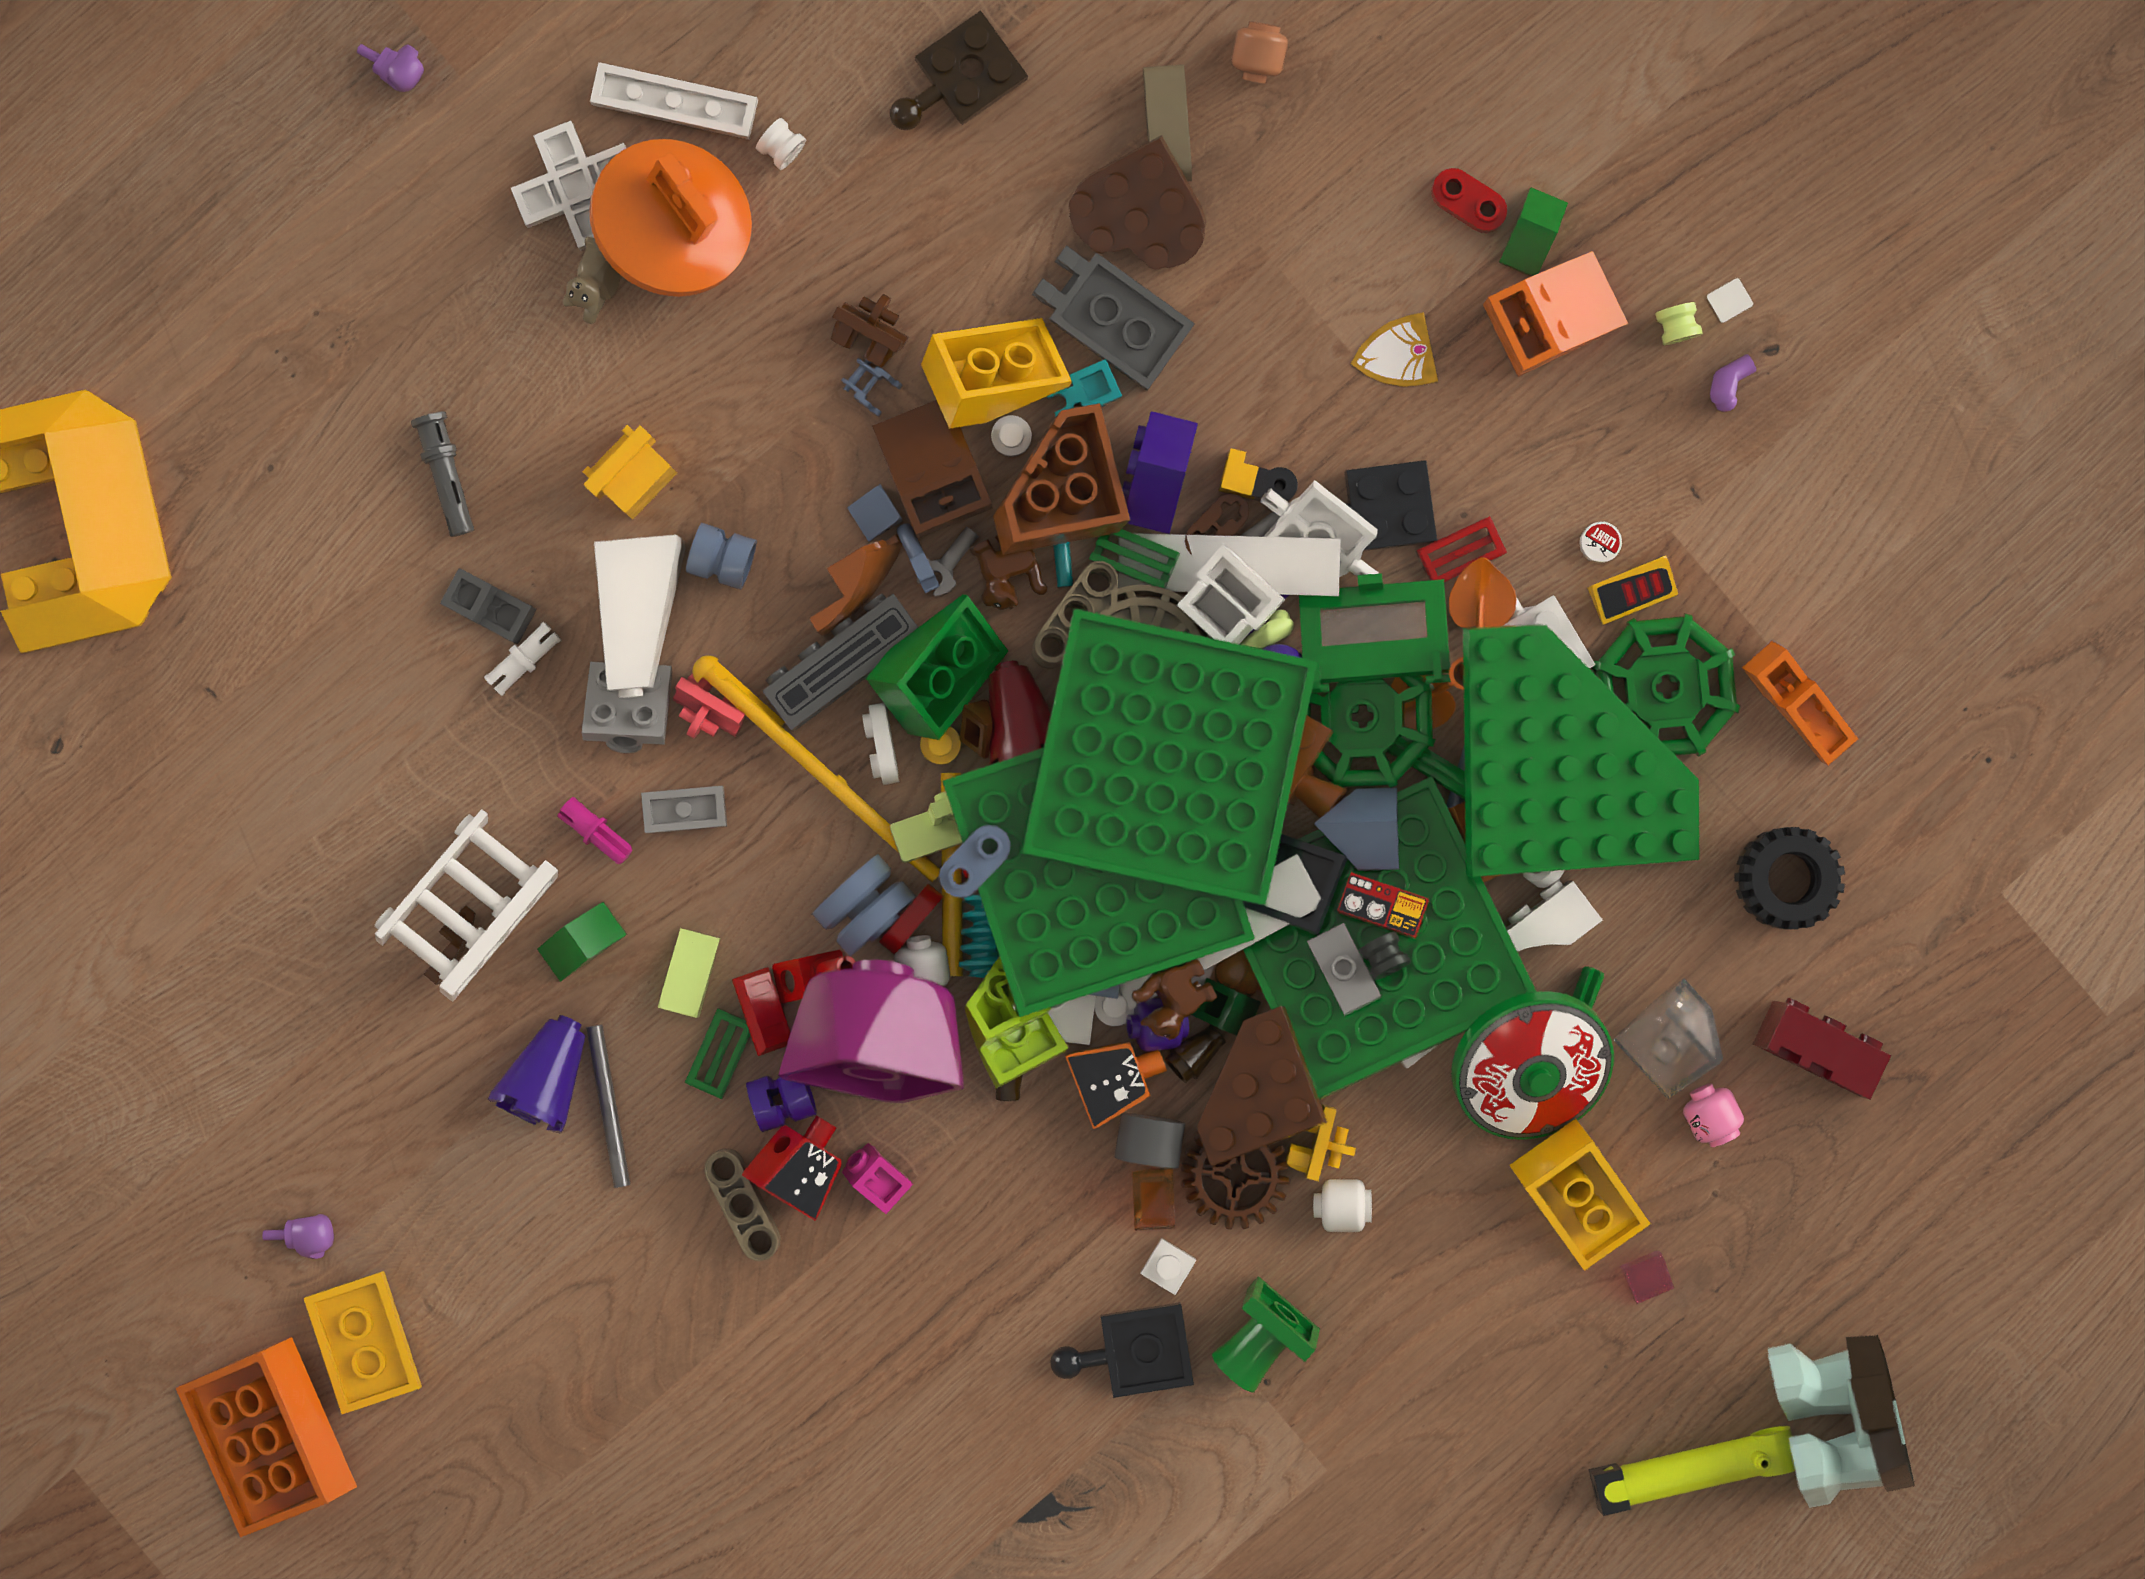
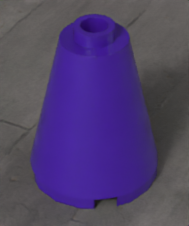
[487,1015,586,1134]

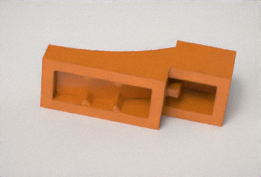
[1742,641,1858,766]

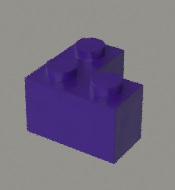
[1122,411,1198,534]

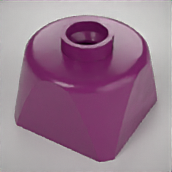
[778,960,964,1103]

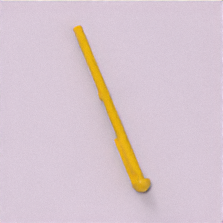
[692,655,941,883]

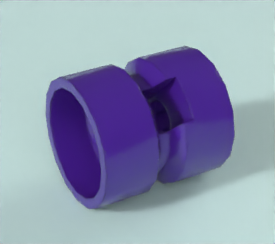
[746,1074,817,1132]

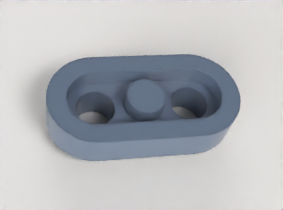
[939,826,1010,897]

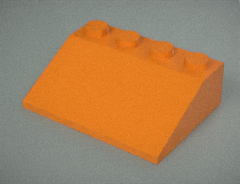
[176,1337,357,1538]

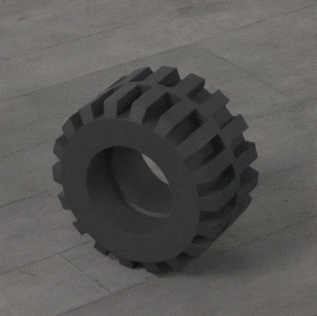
[1734,827,1845,930]

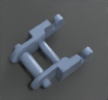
[841,358,903,417]

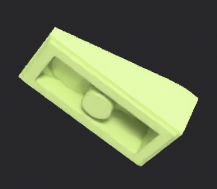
[658,928,720,1018]

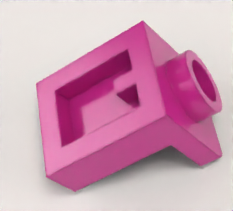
[842,1143,913,1214]

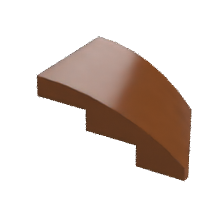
[809,534,902,637]

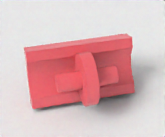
[673,673,745,739]

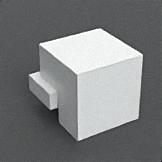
[1177,545,1285,644]

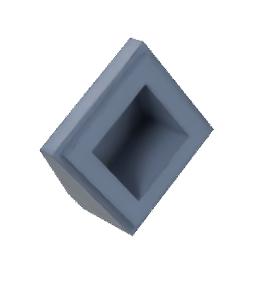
[847,484,903,542]

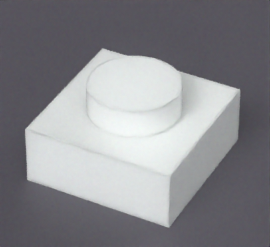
[1140,1237,1197,1295]

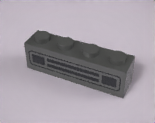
[762,593,918,731]

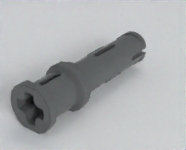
[410,411,474,537]

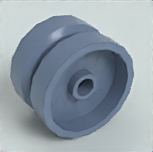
[811,854,916,957]

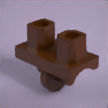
[831,294,909,367]

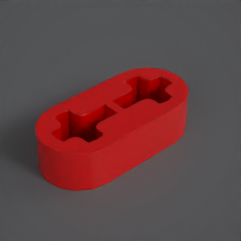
[879,883,944,955]

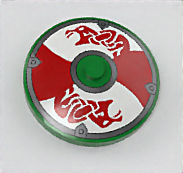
[1451,991,1614,1140]

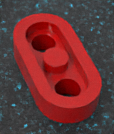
[1431,168,1507,233]

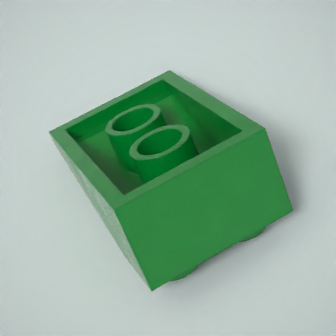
[866,594,1008,740]

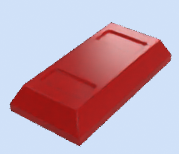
[732,967,791,1056]

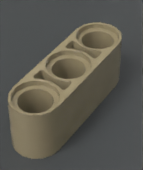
[1143,64,1192,181]
[704,1148,781,1261]

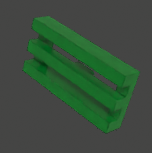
[1089,529,1180,589]
[685,1008,751,1099]

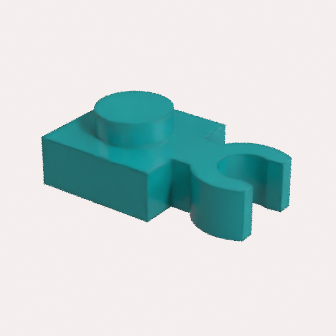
[1046,359,1122,417]

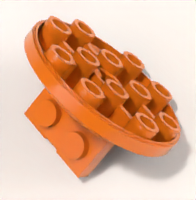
[589,139,752,297]

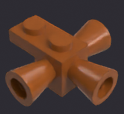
[1288,715,1347,819]

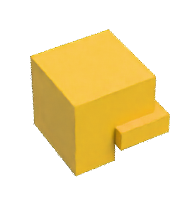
[582,425,677,519]

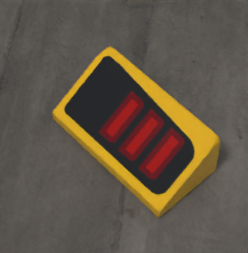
[1588,556,1678,625]

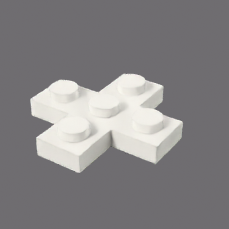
[511,121,626,251]

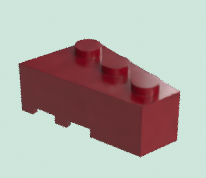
[1752,998,1891,1100]

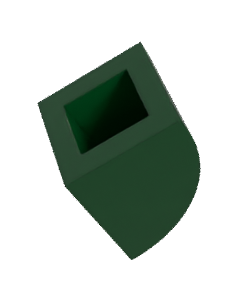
[1191,978,1261,1036]

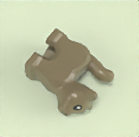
[563,236,621,324]

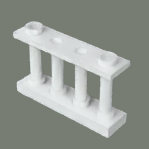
[374,809,558,1002]

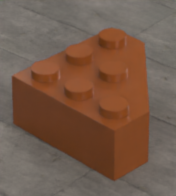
[993,403,1130,555]

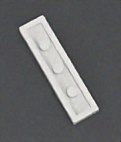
[590,62,758,140]

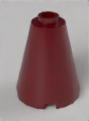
[988,660,1051,765]

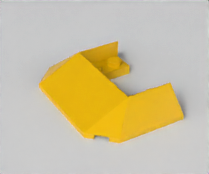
[0,390,172,654]

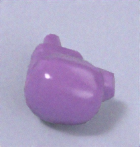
[357,44,424,92]
[262,1214,334,1259]

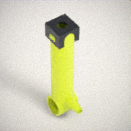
[1588,1426,1795,1516]

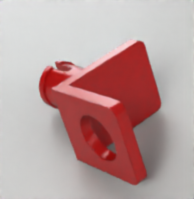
[772,949,856,1003]

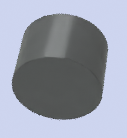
[1114,1113,1186,1168]

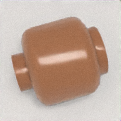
[1231,21,1288,83]

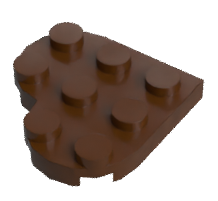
[1069,135,1206,269]

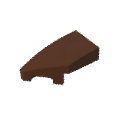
[424,905,476,985]

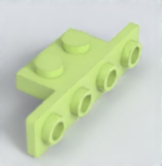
[890,791,962,863]

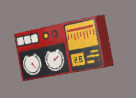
[1337,872,1429,939]

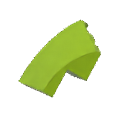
[965,957,1068,1089]

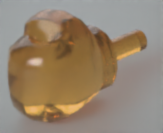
[1214,949,1263,996]

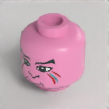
[1683,1083,1744,1147]

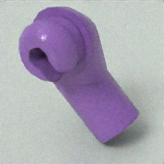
[1710,354,1756,412]

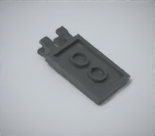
[1032,245,1195,391]

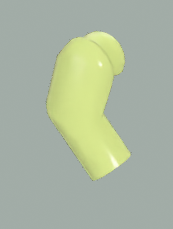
[1240,609,1294,649]

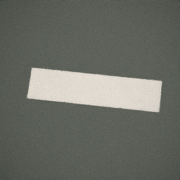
[1118,533,1341,596]
[1120,854,1322,1010]

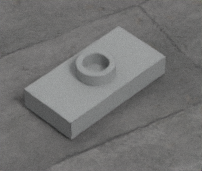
[1307,923,1382,1016]

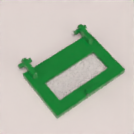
[1299,573,1451,693]

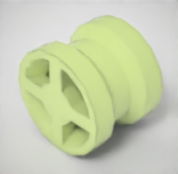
[1655,302,1703,345]

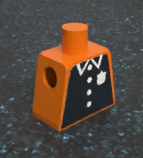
[1065,1041,1167,1129]

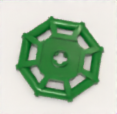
[1592,613,1741,757]
[1306,675,1436,788]

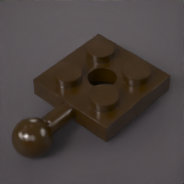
[890,11,1028,130]

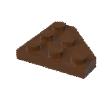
[1197,1006,1327,1166]

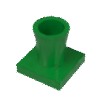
[1212,1276,1320,1393]

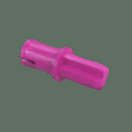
[557,797,632,864]

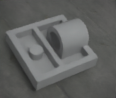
[582,662,672,753]

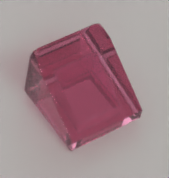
[1620,1250,1674,1304]

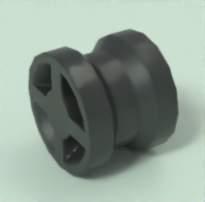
[1359,932,1411,980]

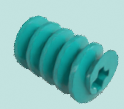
[959,895,999,978]

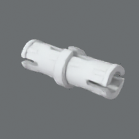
[484,621,562,696]

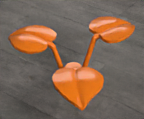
[1391,557,1517,730]

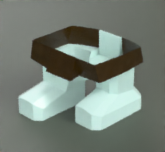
[1768,1335,1915,1508]

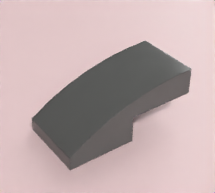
[440,568,537,645]

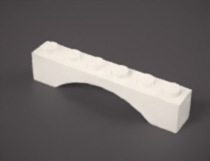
[1401,880,1603,1069]

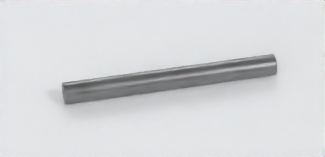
[586,1025,630,1188]

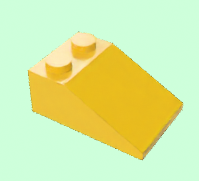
[921,318,1072,429]
[1509,1118,1650,1271]

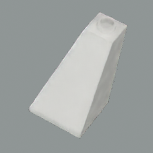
[594,535,685,698]

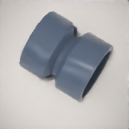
[686,523,757,590]

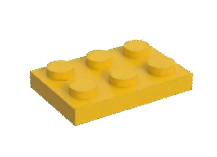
[303,1271,422,1415]

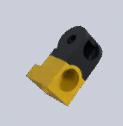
[1218,448,1298,502]

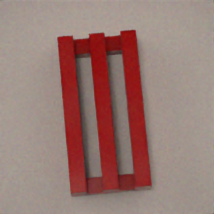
[1415,516,1507,582]

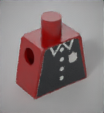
[742,1115,842,1221]

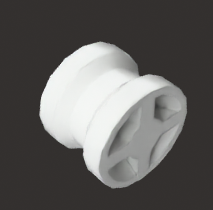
[755,118,806,170]

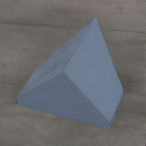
[1314,788,1399,871]

